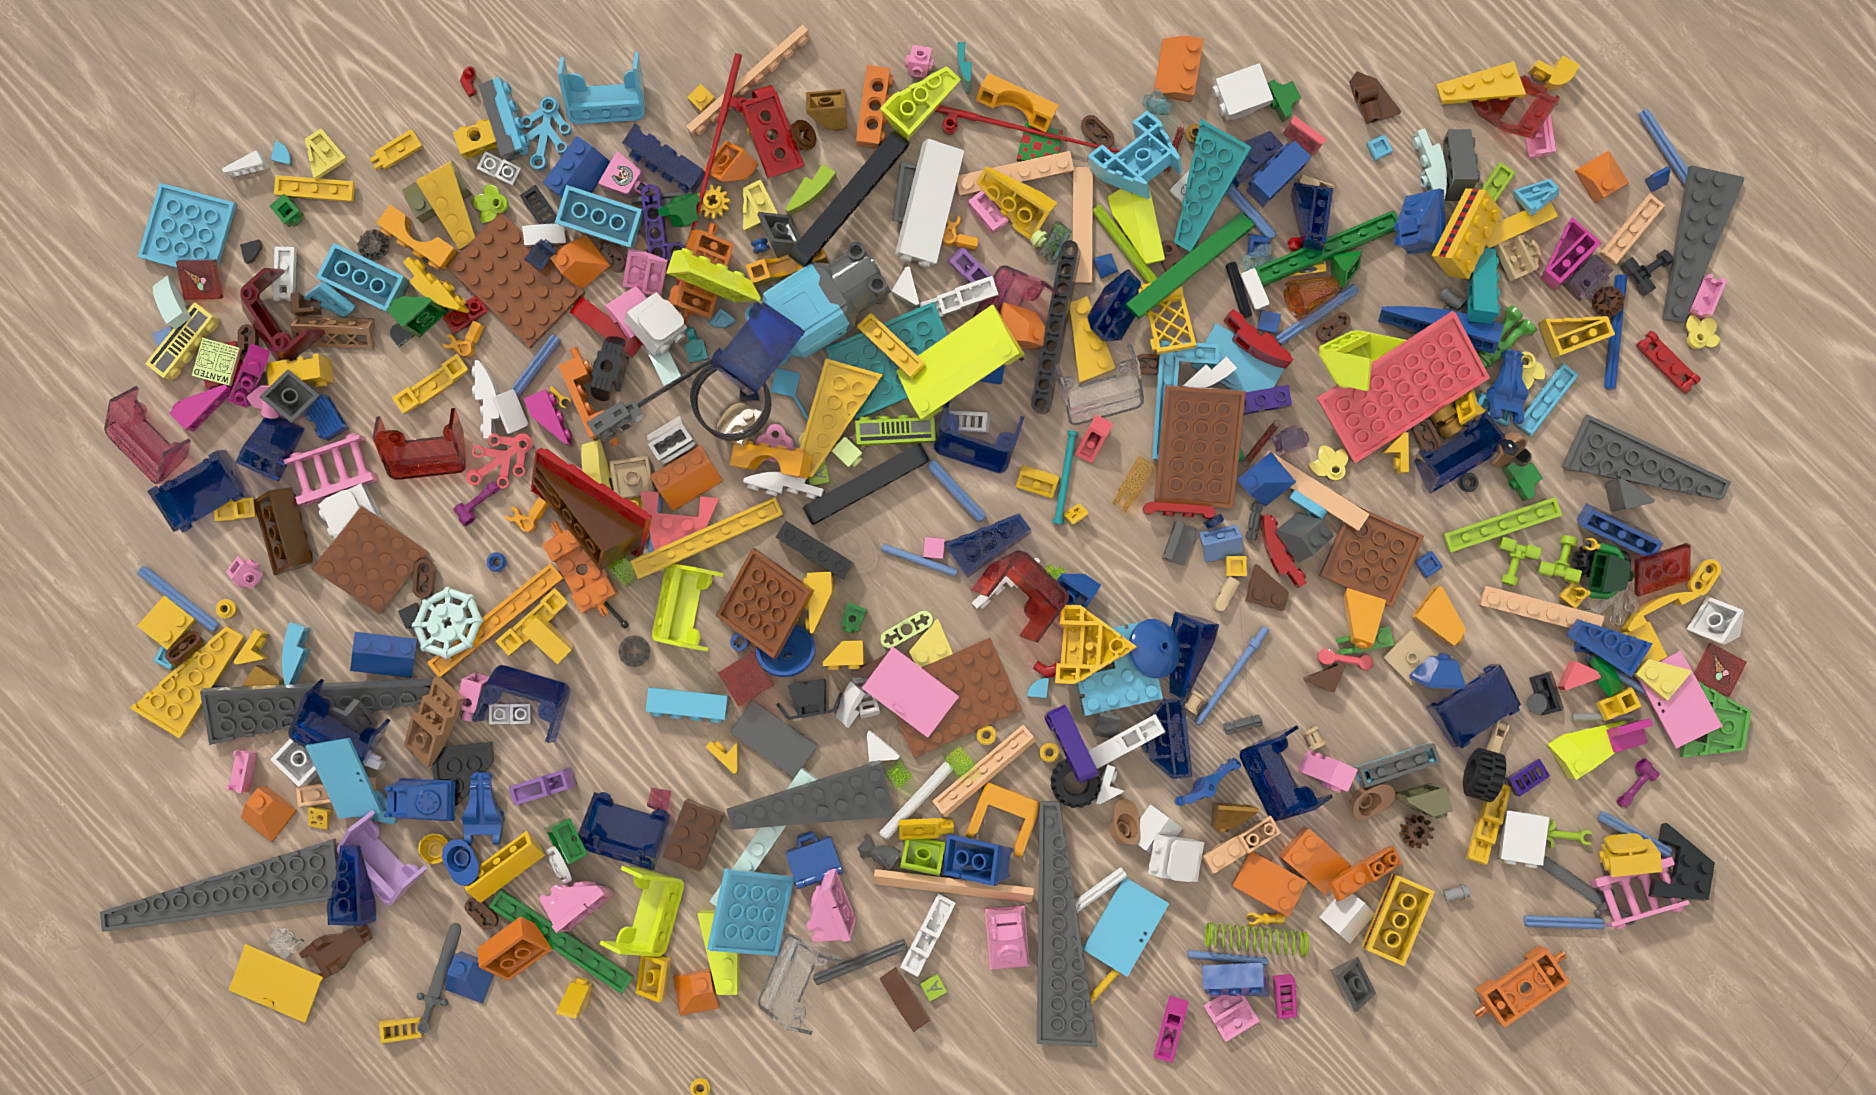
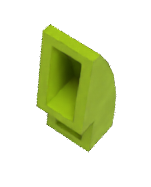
[785,164,837,216]

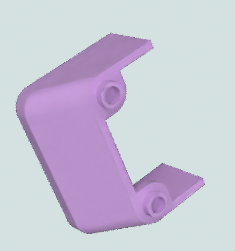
[337,810,427,906]

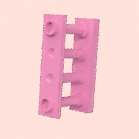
[284,433,379,506]
[1589,857,1690,930]

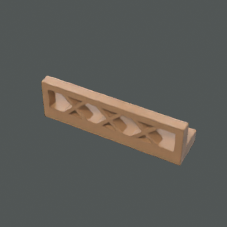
[290,316,375,349]

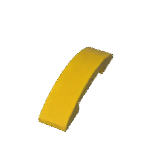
[392,354,469,414]
[496,588,569,656]
[1620,592,1699,632]

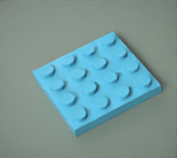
[137,182,237,278]
[707,868,794,956]

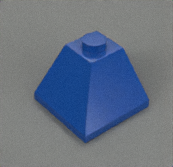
[1237,452,1296,507]
[1043,574,1101,612]
[1409,653,1466,689]
[445,951,494,1003]

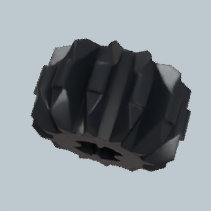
[1571,544,1598,578]

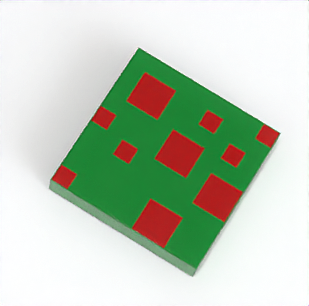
[1016,122,1063,161]

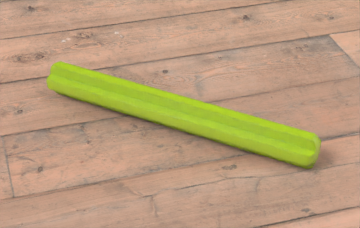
[1092,205,1157,283]

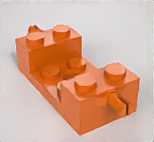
[668,223,734,325]
[558,347,620,447]
[542,521,619,617]
[1473,945,1571,1028]

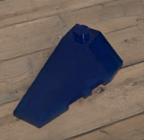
[1170,612,1219,699]

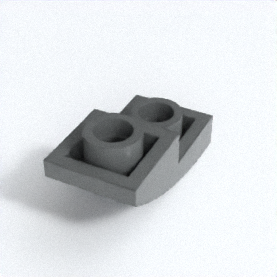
[1093,711,1121,739]

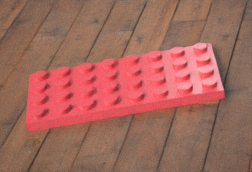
[1316,311,1490,463]

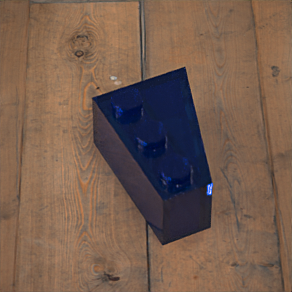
[1232,131,1283,188]
[1291,182,1333,251]

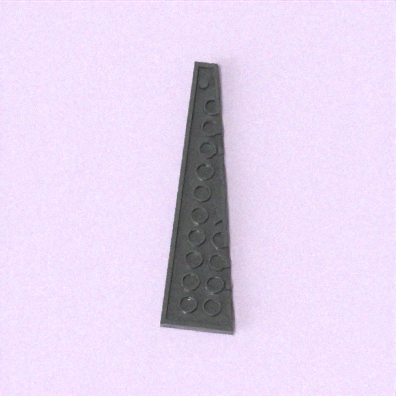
[200,678,447,745]
[1037,801,1098,1047]
[100,839,342,932]

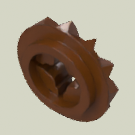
[789,120,816,151]
[1591,286,1625,317]

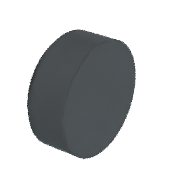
[1527,693,1548,714]

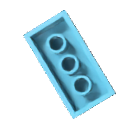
[555,185,644,249]
[316,243,410,315]

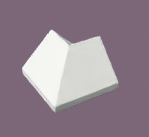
[1687,596,1744,645]

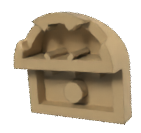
[1494,235,1541,282]
[717,403,762,447]

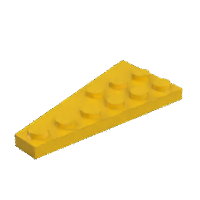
[800,358,883,478]
[130,626,246,739]

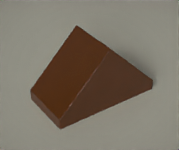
[1303,663,1345,693]

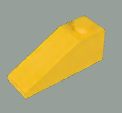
[556,977,593,1019]

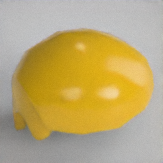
[418,833,448,864]

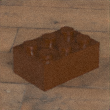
[663,799,725,872]

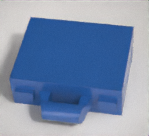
[785,831,844,889]

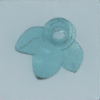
[1242,244,1278,271]

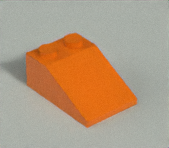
[1279,826,1350,895]
[1232,851,1308,917]

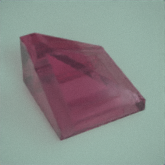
[647,787,671,814]

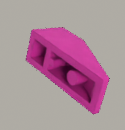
[169,384,232,432]
[1153,995,1189,1063]

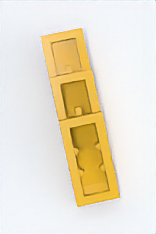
[1485,201,1558,248]
[1466,784,1511,865]

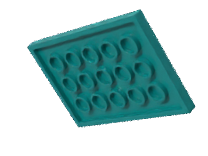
[826,302,947,420]

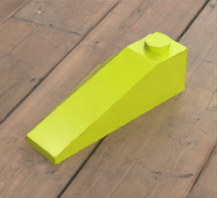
[880,66,961,140]
[1108,185,1165,265]

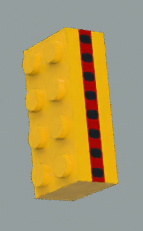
[1432,188,1502,279]
[1362,873,1435,966]

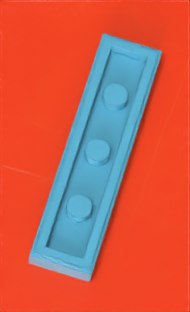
[1514,363,1579,437]

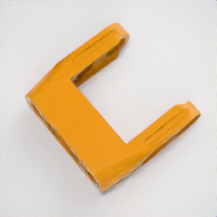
[965,782,1040,858]

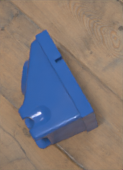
[1394,188,1445,255]
[384,778,455,821]
[942,834,1014,886]

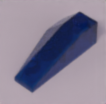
[327,845,376,926]

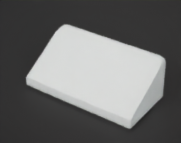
[1241,268,1269,312]
[493,389,528,434]

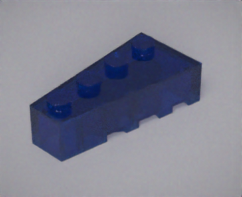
[622,123,705,193]

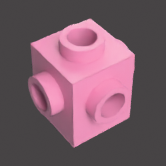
[905,45,934,78]
[226,556,263,590]

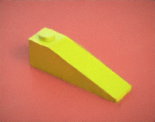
[1547,721,1627,780]

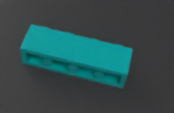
[1467,248,1500,324]

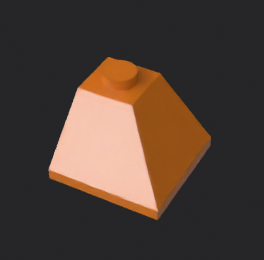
[702,141,758,182]
[1575,150,1629,204]
[550,235,611,290]
[1001,302,1045,350]
[241,786,297,842]
[673,969,720,1016]

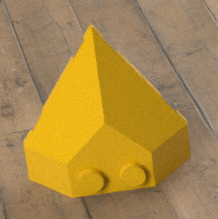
[1055,605,1137,685]

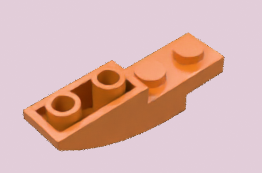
[1328,845,1402,901]

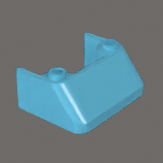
[557,52,645,124]

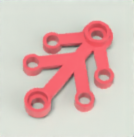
[466,433,533,488]

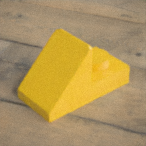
[1455,389,1486,425]
[1381,433,1409,474]
[233,629,270,665]
[706,740,739,774]

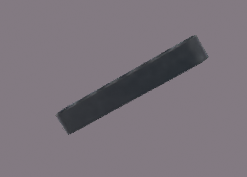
[802,443,930,525]

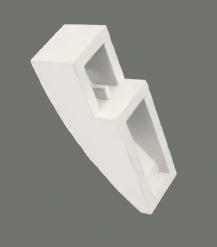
[1183,357,1237,388]

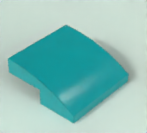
[957,42,972,94]

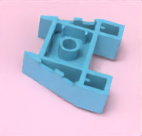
[1087,111,1182,199]

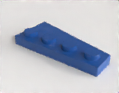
[1566,619,1653,677]

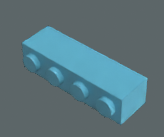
[646,687,730,723]

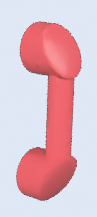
[1317,649,1373,670]

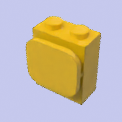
[1598,833,1662,877]

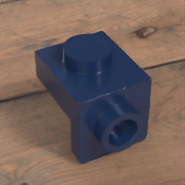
[524,239,557,272]

